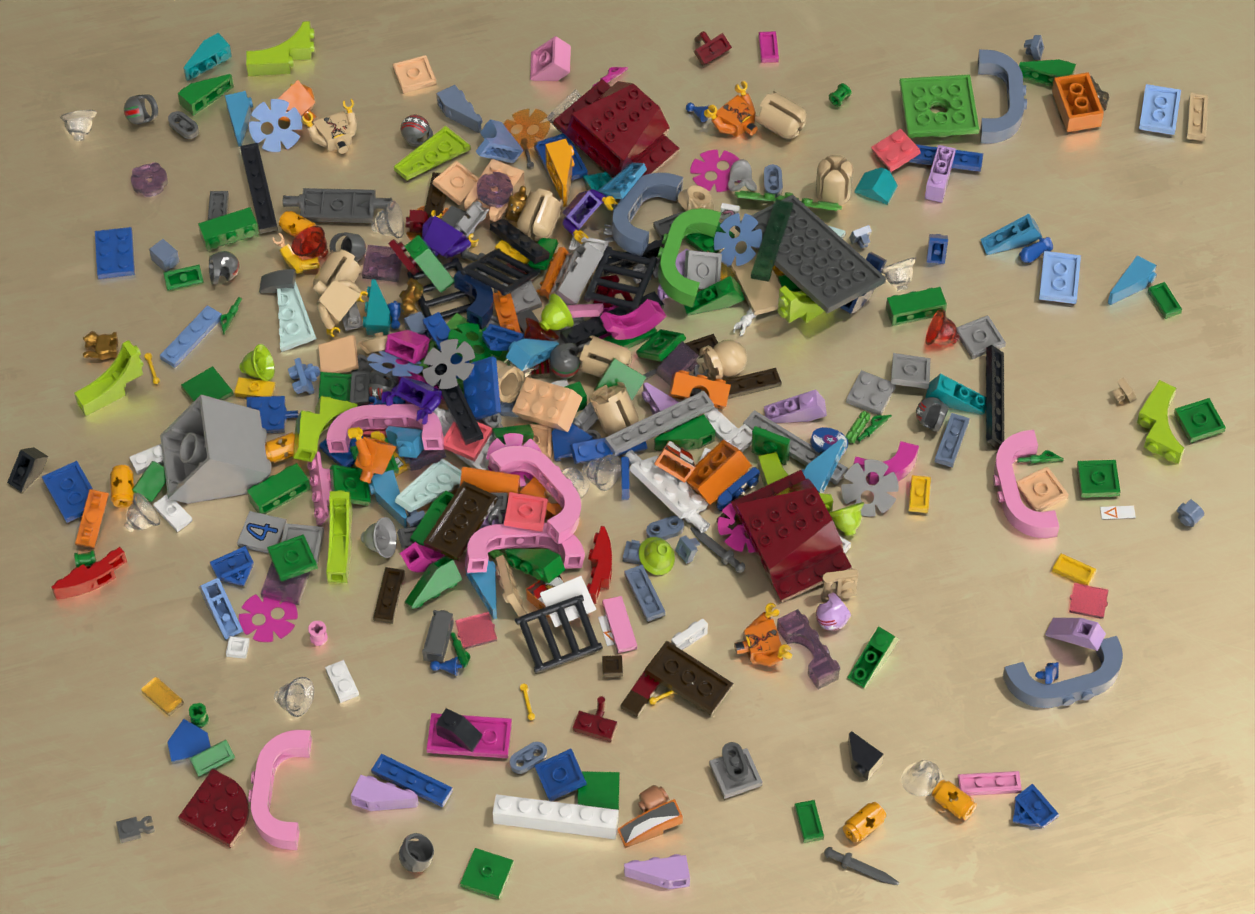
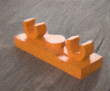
[536,247,569,300]
[493,290,521,333]
[75,489,109,549]

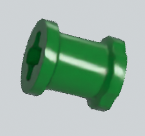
[829,83,852,107]
[74,550,96,568]
[189,703,209,728]

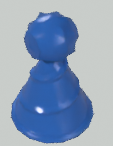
[686,102,711,122]
[387,301,401,330]
[430,656,463,676]

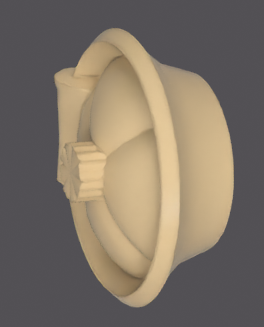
[678,185,714,212]
[359,332,387,354]

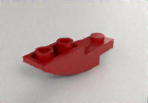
[587,526,612,604]
[51,547,127,599]

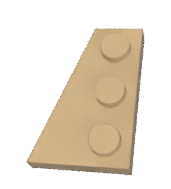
[495,555,527,617]

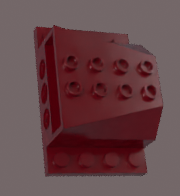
[553,79,680,178]
[731,470,852,603]

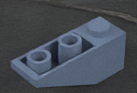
[436,85,483,133]

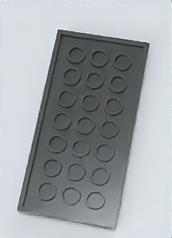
[735,194,886,314]

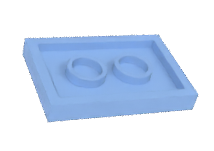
[1139,84,1181,135]
[1039,251,1081,304]

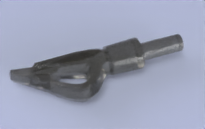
[1090,76,1109,110]

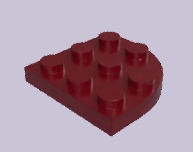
[178,769,249,848]

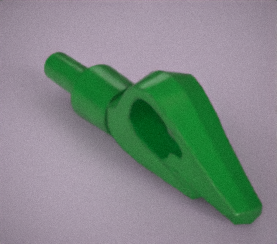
[220,297,242,335]
[857,415,892,442]
[1018,450,1064,464]
[450,632,471,668]

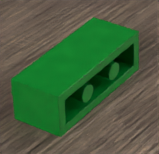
[198,207,259,251]
[886,287,947,326]
[247,463,310,514]

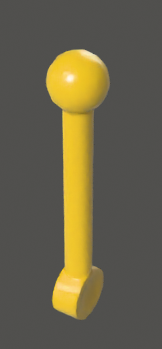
[144,353,160,384]
[520,684,535,720]
[649,690,675,705]

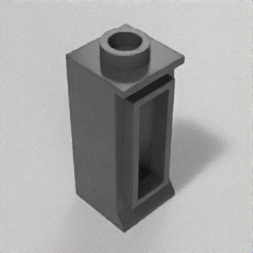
[422,610,454,664]

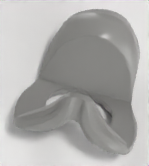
[728,159,757,191]

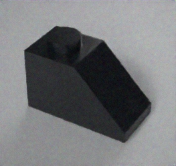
[7,447,49,492]
[436,708,483,752]
[848,731,884,780]

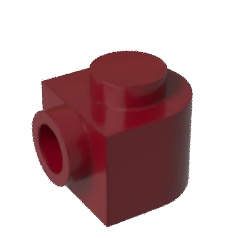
[406,210,428,233]

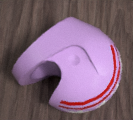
[816,592,851,631]

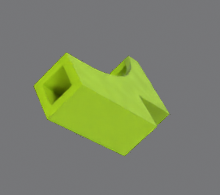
[246,21,315,76]
[778,286,825,323]
[74,340,144,416]
[1137,380,1185,464]
[293,396,357,462]
[758,452,833,512]
[326,490,353,583]

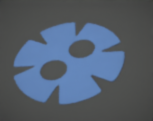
[249,99,302,152]
[714,213,762,266]
[367,351,423,377]

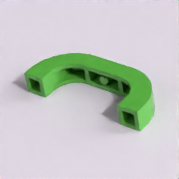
[657,208,721,307]

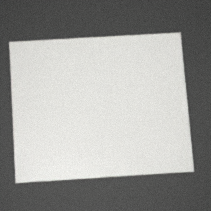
[540,576,596,627]

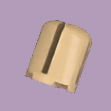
[755,91,806,140]
[816,155,854,206]
[517,188,564,241]
[313,249,363,296]
[579,335,632,378]
[589,382,639,436]

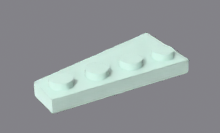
[277,281,316,352]
[395,457,462,512]

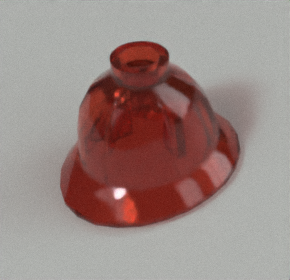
[291,226,328,258]
[925,308,960,345]
[524,317,559,341]

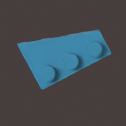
[598,163,647,199]

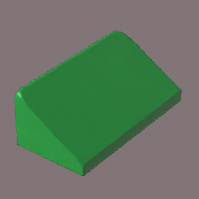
[163,264,204,290]
[492,424,534,444]
[132,461,166,503]

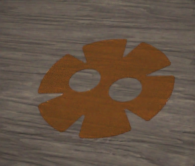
[503,109,550,150]

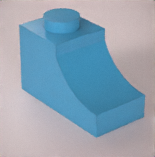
[386,426,424,458]

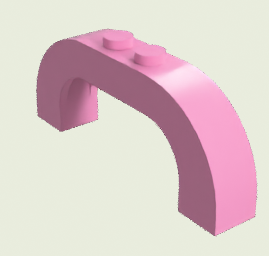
[326,404,444,453]
[993,430,1059,538]
[489,446,581,545]
[465,523,585,573]
[248,730,312,850]

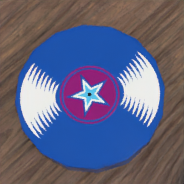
[810,427,849,455]

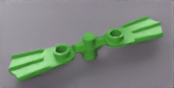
[735,190,842,211]

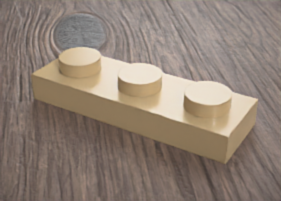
[1187,93,1208,141]

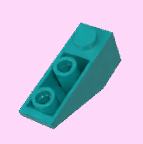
[184,33,232,81]
[363,279,391,336]
[925,373,986,415]

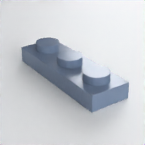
[935,413,970,468]
[624,565,665,622]

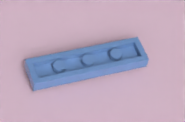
[160,305,222,368]

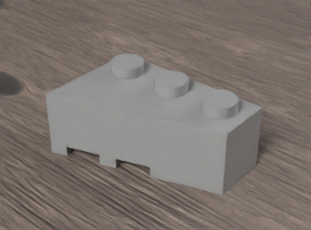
[549,242,603,305]

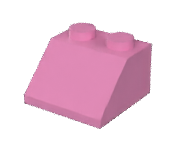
[530,36,571,81]

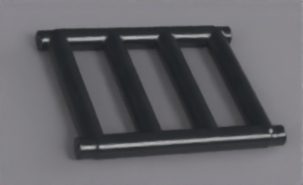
[584,246,658,312]
[461,248,541,296]
[407,258,475,319]
[515,594,603,674]

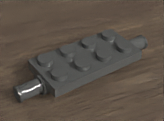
[283,188,393,223]

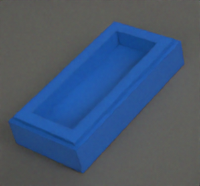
[621,457,630,500]

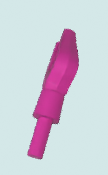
[592,67,628,87]

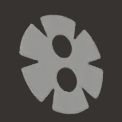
[422,339,475,389]
[841,459,899,517]

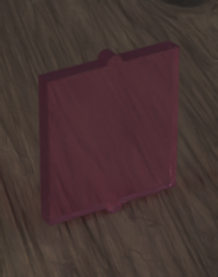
[1069,583,1108,619]
[455,612,497,649]

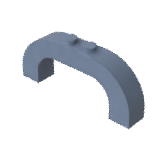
[978,49,1027,144]
[612,173,683,256]
[1002,636,1123,708]

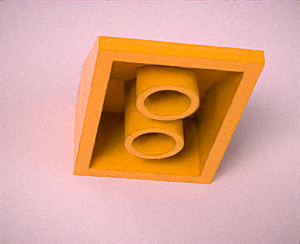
[545,139,574,207]

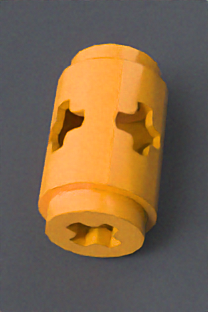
[279,211,319,243]
[265,432,295,463]
[110,465,134,508]
[932,780,977,820]
[842,802,886,843]

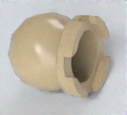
[699,339,747,381]
[496,360,525,403]

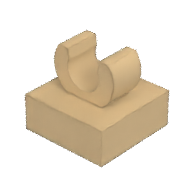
[1113,377,1136,403]

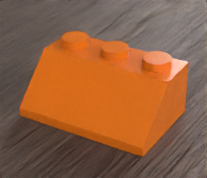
[686,439,752,505]
[460,467,521,498]

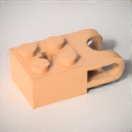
[464,159,525,222]

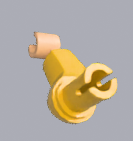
[273,233,320,274]

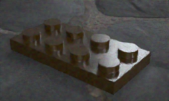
[423,481,498,561]
[644,641,734,716]

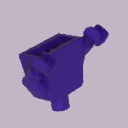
[382,377,442,425]

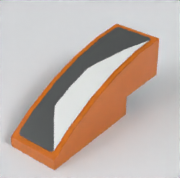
[617,799,683,848]

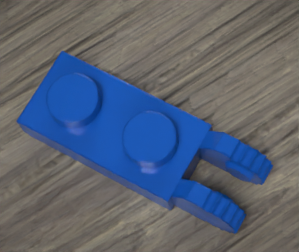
[716,467,760,511]

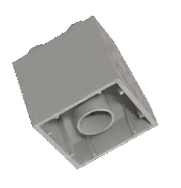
[160,395,271,504]

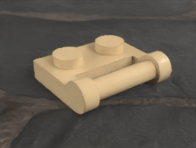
[821,569,858,603]

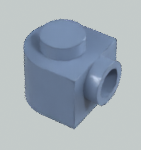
[1176,499,1204,527]

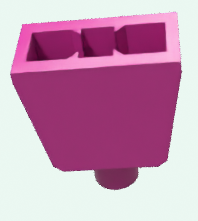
[385,330,430,364]

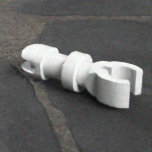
[733,308,757,336]

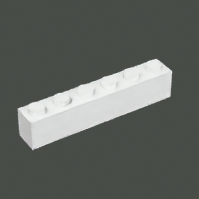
[493,794,619,839]

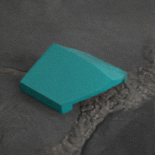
[855,168,898,205]
[583,172,613,191]

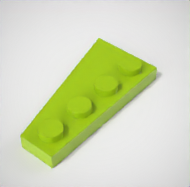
[394,126,471,181]

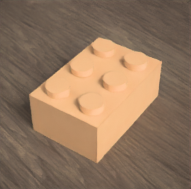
[512,377,582,432]

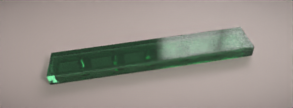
[751,200,794,282]

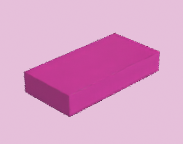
[758,31,779,63]

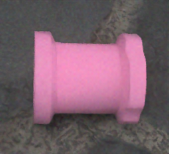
[308,621,328,646]

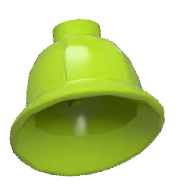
[539,294,574,331]
[239,344,275,381]
[829,502,864,536]
[639,537,675,575]

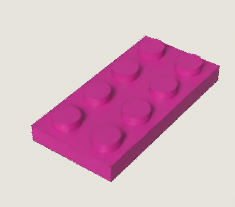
[427,713,512,759]

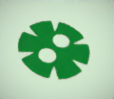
[448,323,502,362]

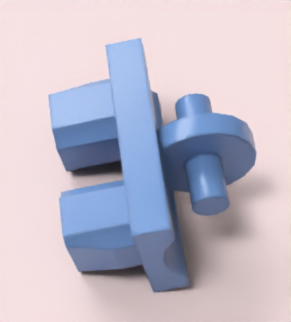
[288,358,320,395]

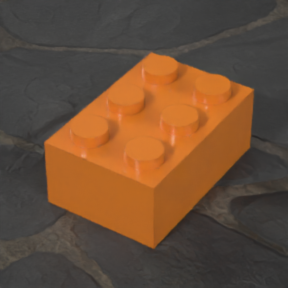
[1052,72,1104,132]

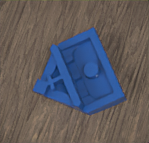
[482,324,524,351]
[552,424,593,461]
[210,546,254,586]
[168,719,211,762]
[1013,784,1059,828]

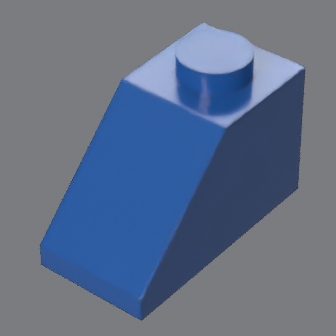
[927,234,948,264]

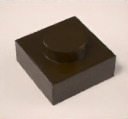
[602,655,623,677]

